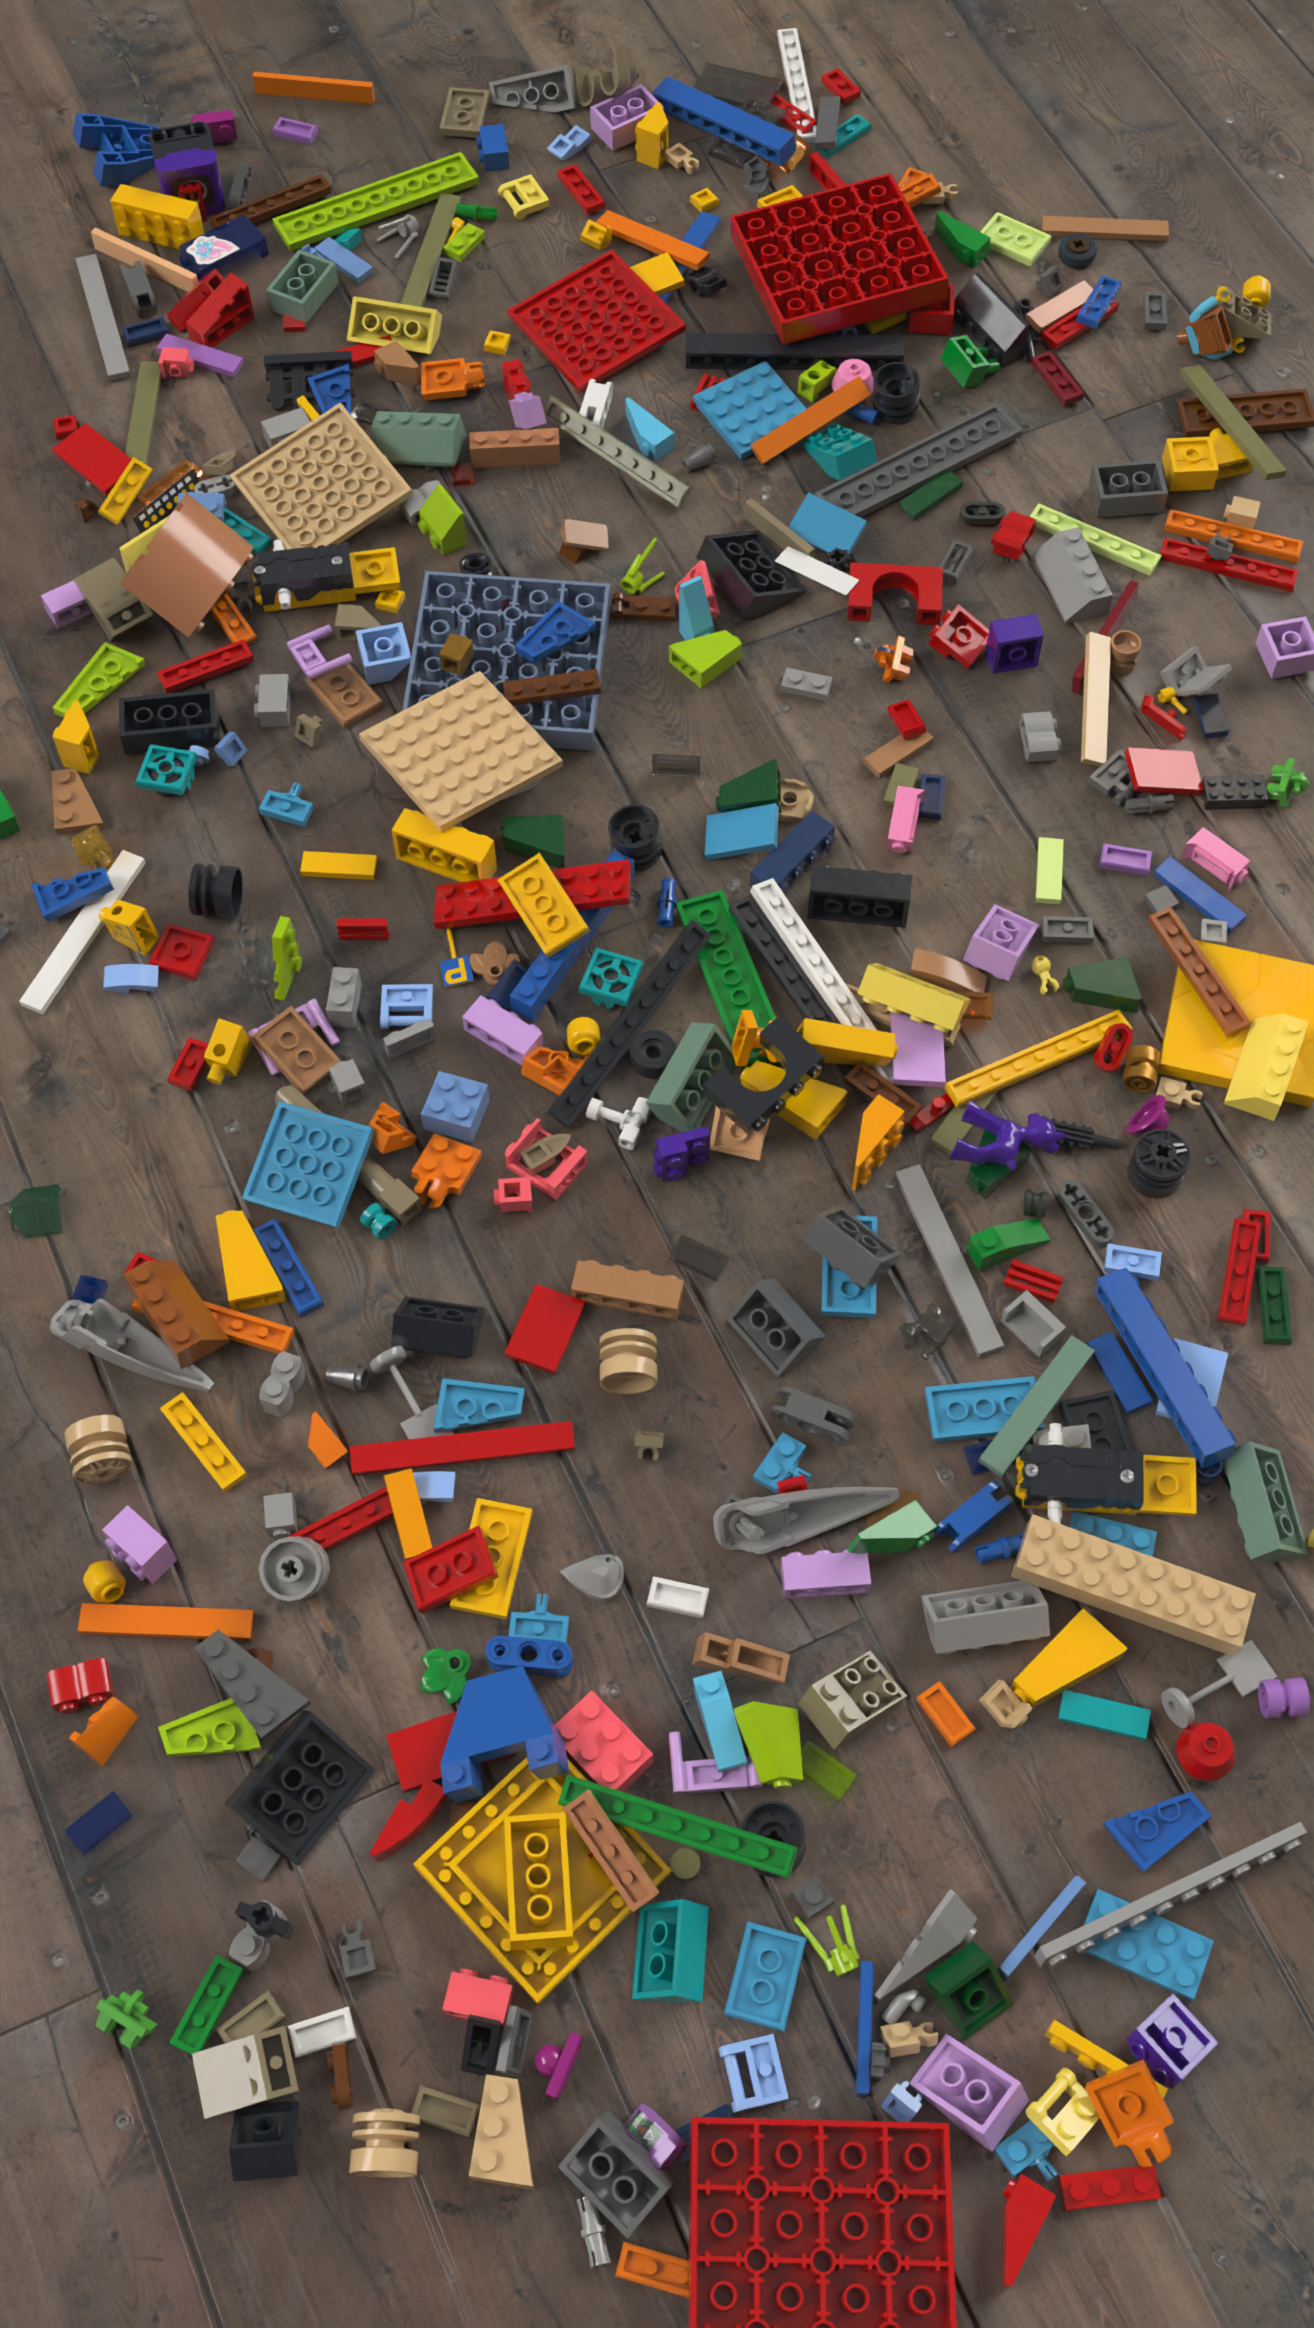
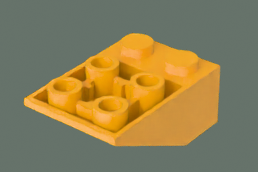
[852,1094,905,1191]

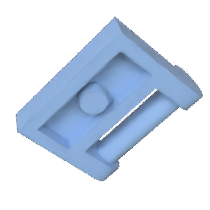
[380,984,433,1029]
[718,2034,789,2114]

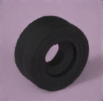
[630,1030,676,1079]

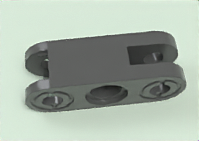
[119,261,158,316]
[770,1386,857,1445]

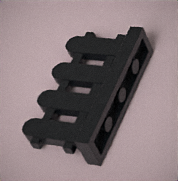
[264,351,355,411]

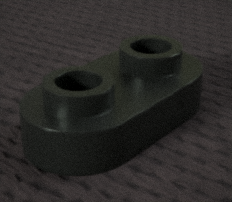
[959,501,1005,525]

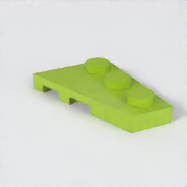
[158,1698,262,1757]

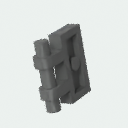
[1088,749,1135,806]

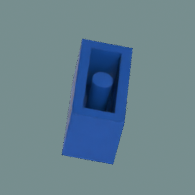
[476,124,509,171]

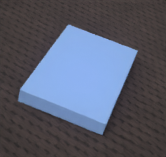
[1155,1338,1228,1419]

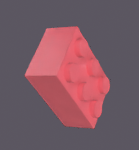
[555,1691,653,1792]

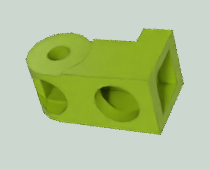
[797,360,837,402]

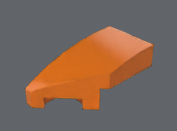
[307,1411,348,1469]

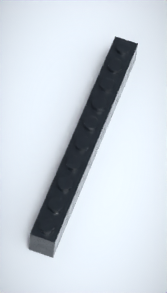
[686,333,904,371]

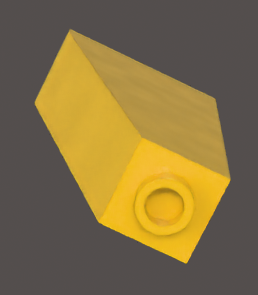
[796,1018,898,1067]
[740,1060,848,1140]
[216,1210,286,1311]
[1010,1608,1128,1709]

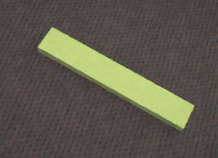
[1030,503,1162,576]

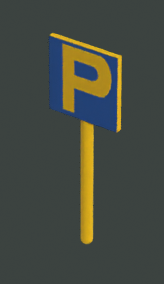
[440,928,474,988]

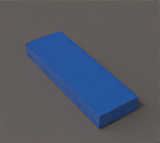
[1076,275,1122,329]
[1087,1331,1153,1415]

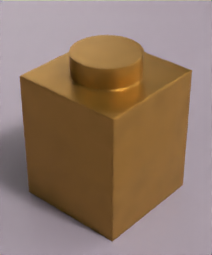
[439,633,474,676]

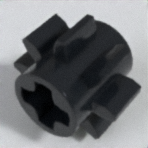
[824,547,853,573]

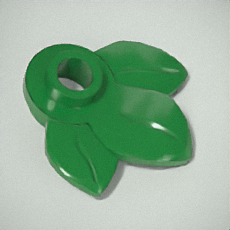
[421,1648,471,1704]

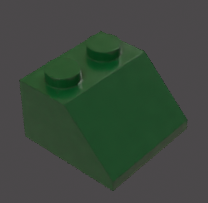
[923,1941,1013,2040]

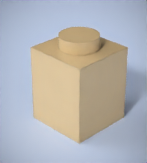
[1223,496,1261,529]

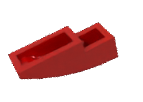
[370,1778,449,1862]

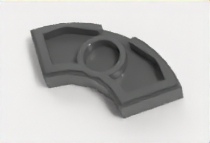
[743,155,770,200]

